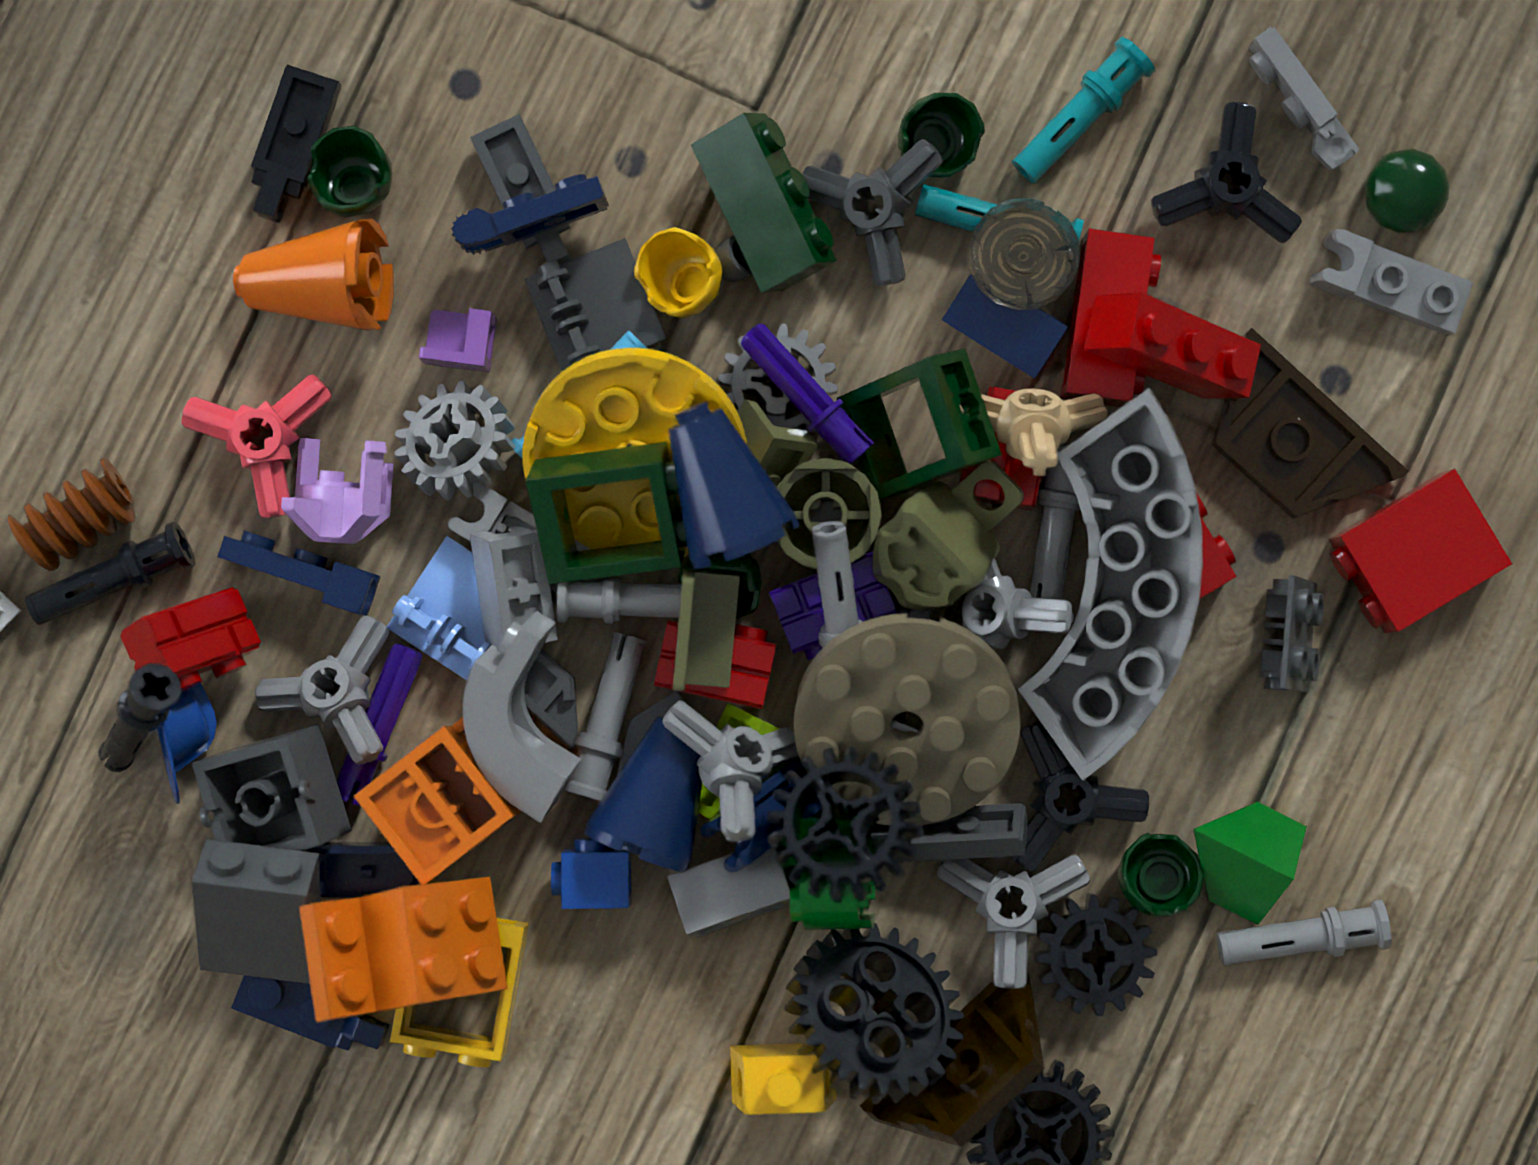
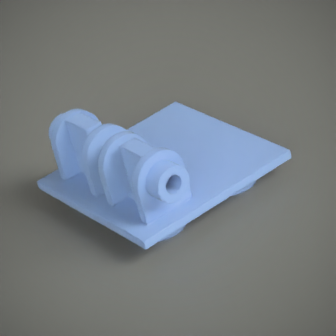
[387,536,498,680]

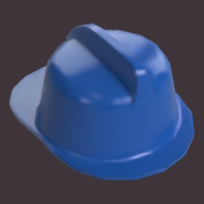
[157,683,217,804]

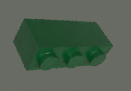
[691,113,837,293]

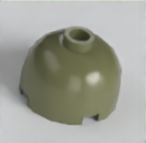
[777,458,882,569]

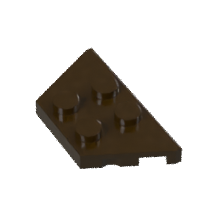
[1212,328,1408,519]
[859,973,1045,1147]

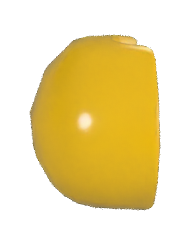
[634,227,722,319]

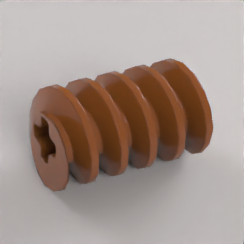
[8,457,136,571]

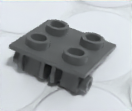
[524,238,666,371]
[1260,575,1324,693]

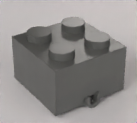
[191,724,352,851]

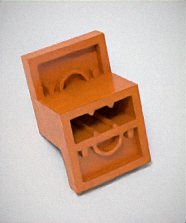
[354,717,522,885]
[299,877,508,1022]

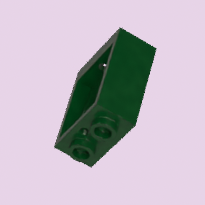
[837,349,1002,500]
[526,442,687,584]

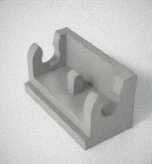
[470,526,558,647]
[667,847,790,940]

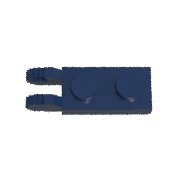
[451,174,609,255]

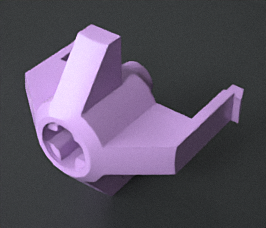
[281,438,394,544]

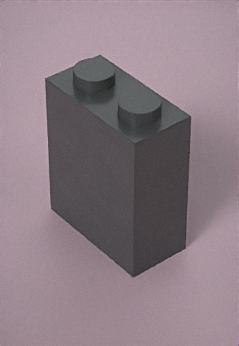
[192,839,321,984]

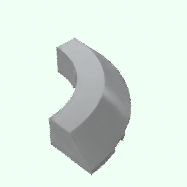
[1018,388,1203,781]

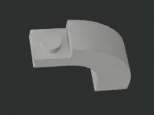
[463,611,582,823]

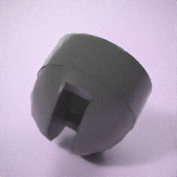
[715,235,753,282]

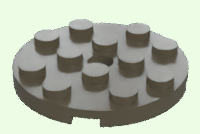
[794,614,1020,826]

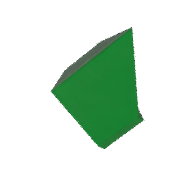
[1193,801,1307,925]

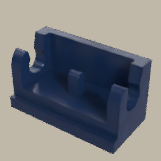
[942,269,1068,379]
[308,841,428,898]

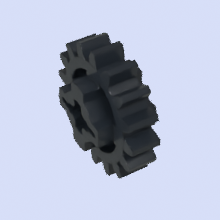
[1034,893,1157,1016]

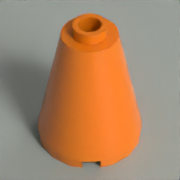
[233,219,394,331]

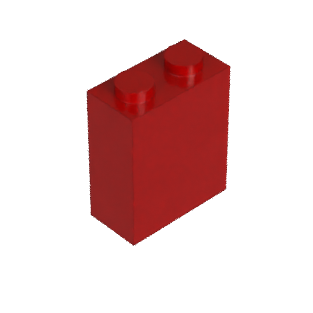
[1328,468,1512,633]

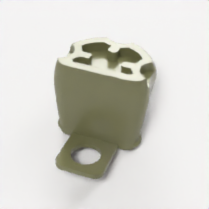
[873,460,1024,610]

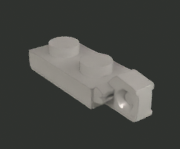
[1249,27,1360,172]

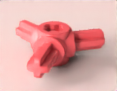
[181,374,332,518]

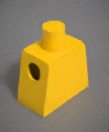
[730,1043,837,1115]

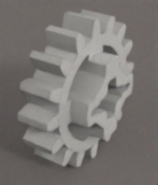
[719,324,838,433]
[394,381,515,500]

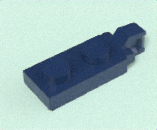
[231,976,390,1051]

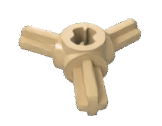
[960,389,1108,476]

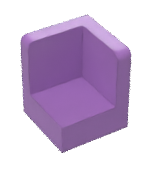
[419,308,497,373]

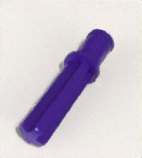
[741,323,874,464]
[336,643,422,806]

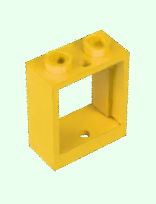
[390,917,529,1067]

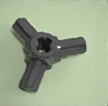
[802,139,943,286]

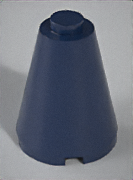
[668,402,799,569]
[584,716,703,872]

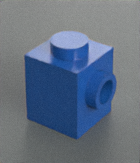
[551,839,632,909]

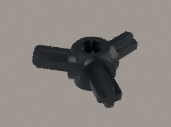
[1151,102,1302,244]
[1010,720,1149,872]

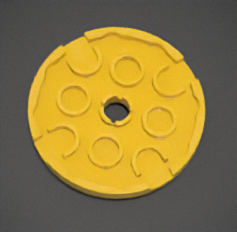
[522,348,747,556]

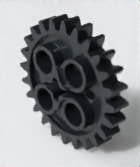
[784,923,964,1104]

